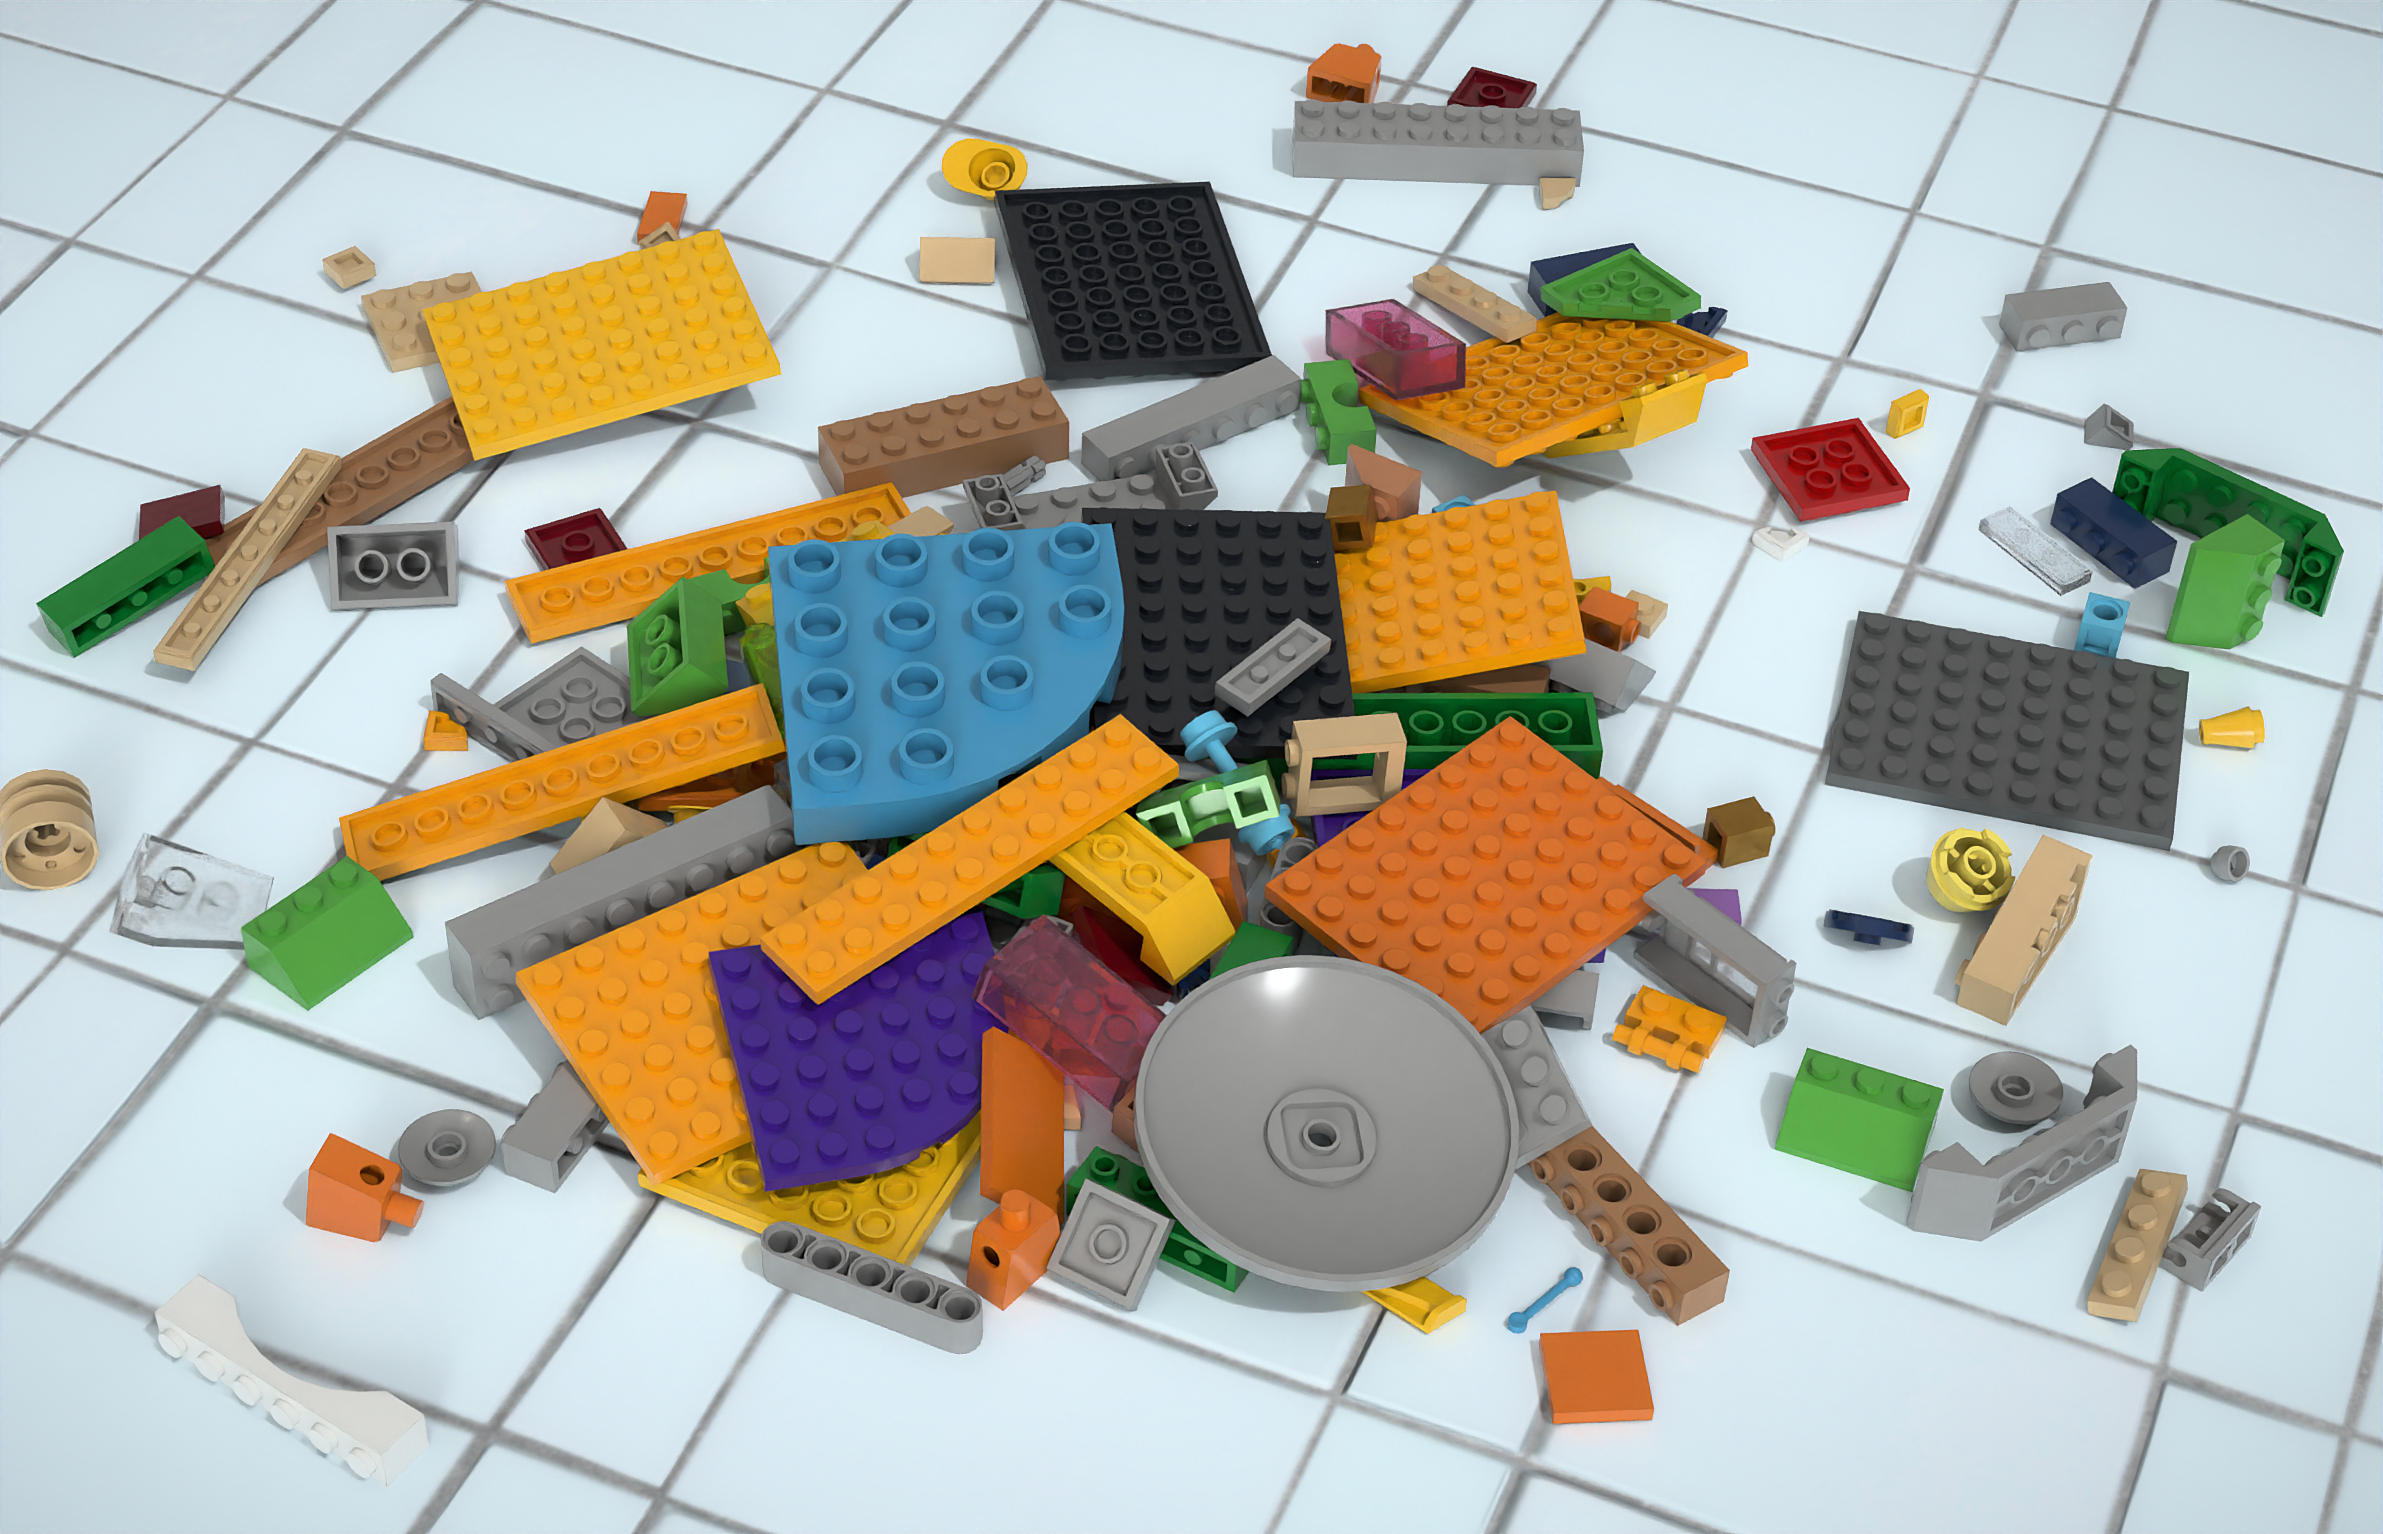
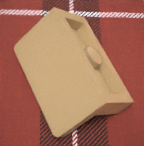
[919,237,995,284]

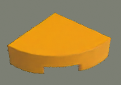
[423,710,468,751]

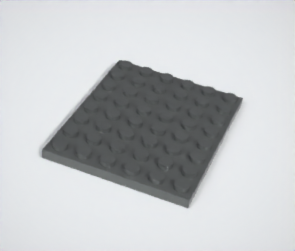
[1825,611,2189,851]

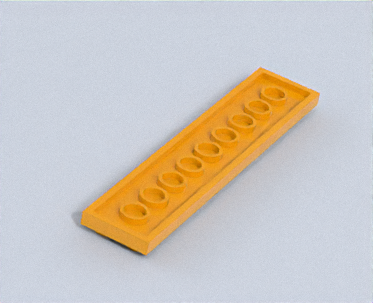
[505,482,912,644]
[339,683,786,881]
[760,714,1179,1005]

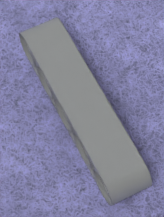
[761,1221,983,1354]

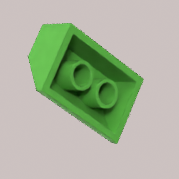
[2166,514,2285,650]
[627,577,728,716]
[240,856,413,1011]
[1775,1048,1944,1192]

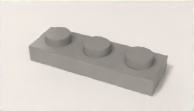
[1214,618,1331,716]

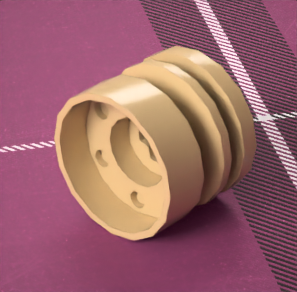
[0,769,99,890]

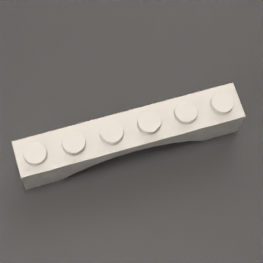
[155,1274,429,1487]

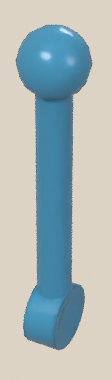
[1508,1267,1583,1334]

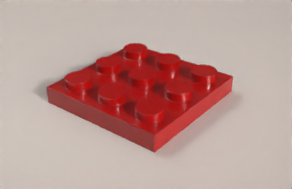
[1751,418,1910,522]

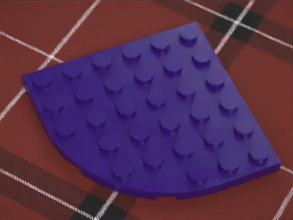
[708,912,1009,1192]

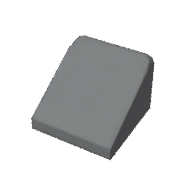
[2084,403,2134,450]

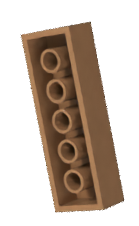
[818,376,1069,498]

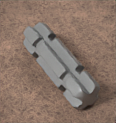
[1002,455,1046,496]

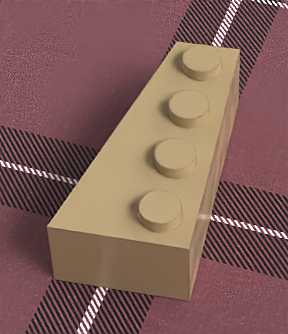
[1955,835,2093,1026]

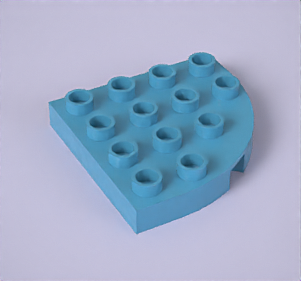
[768,522,1124,845]

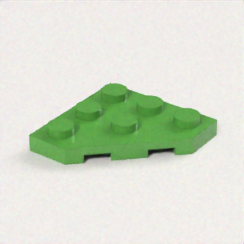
[1540,248,1701,322]

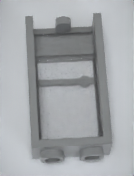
[1633,873,1797,1048]

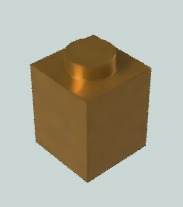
[1325,484,1378,550]
[1702,796,1775,868]

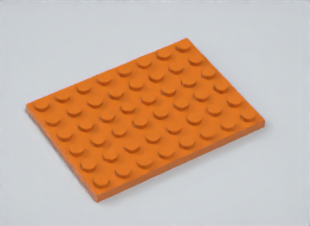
[1264,716,1707,1034]

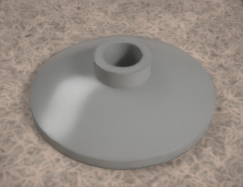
[1969,1051,2063,1125]
[398,1109,496,1186]

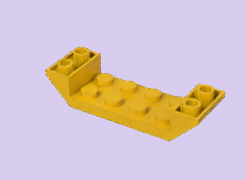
[1543,369,1707,459]
[1048,811,1236,986]

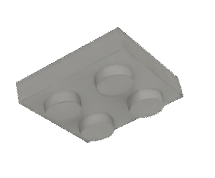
[1046,1179,1176,1310]

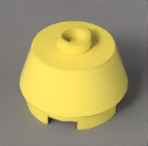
[1926,827,2015,913]

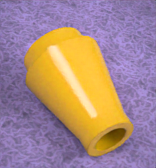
[2199,706,2265,748]

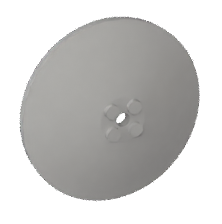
[1133,955,1519,1292]

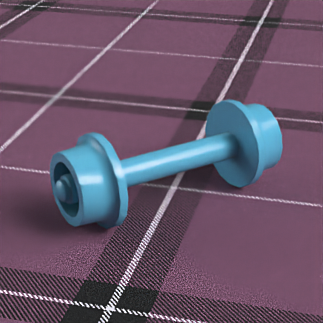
[1180,710,1295,856]

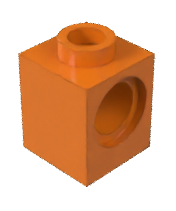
[1579,586,1641,653]

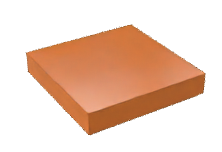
[1539,1329,1654,1424]

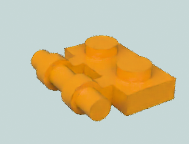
[1612,985,1727,1073]

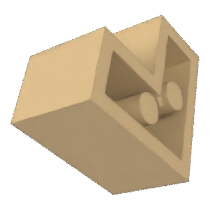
[549,797,668,874]

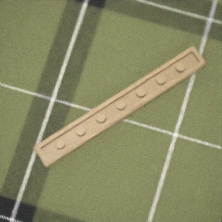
[153,448,342,671]

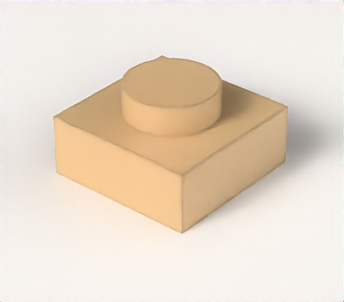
[322,246,376,289]
[1625,590,1668,639]

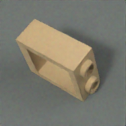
[1281,713,1407,817]

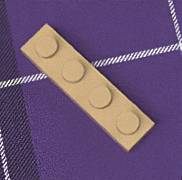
[1413,265,1537,343]
[2087,1169,2188,1322]

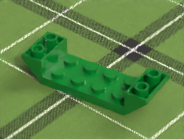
[2112,448,2344,617]

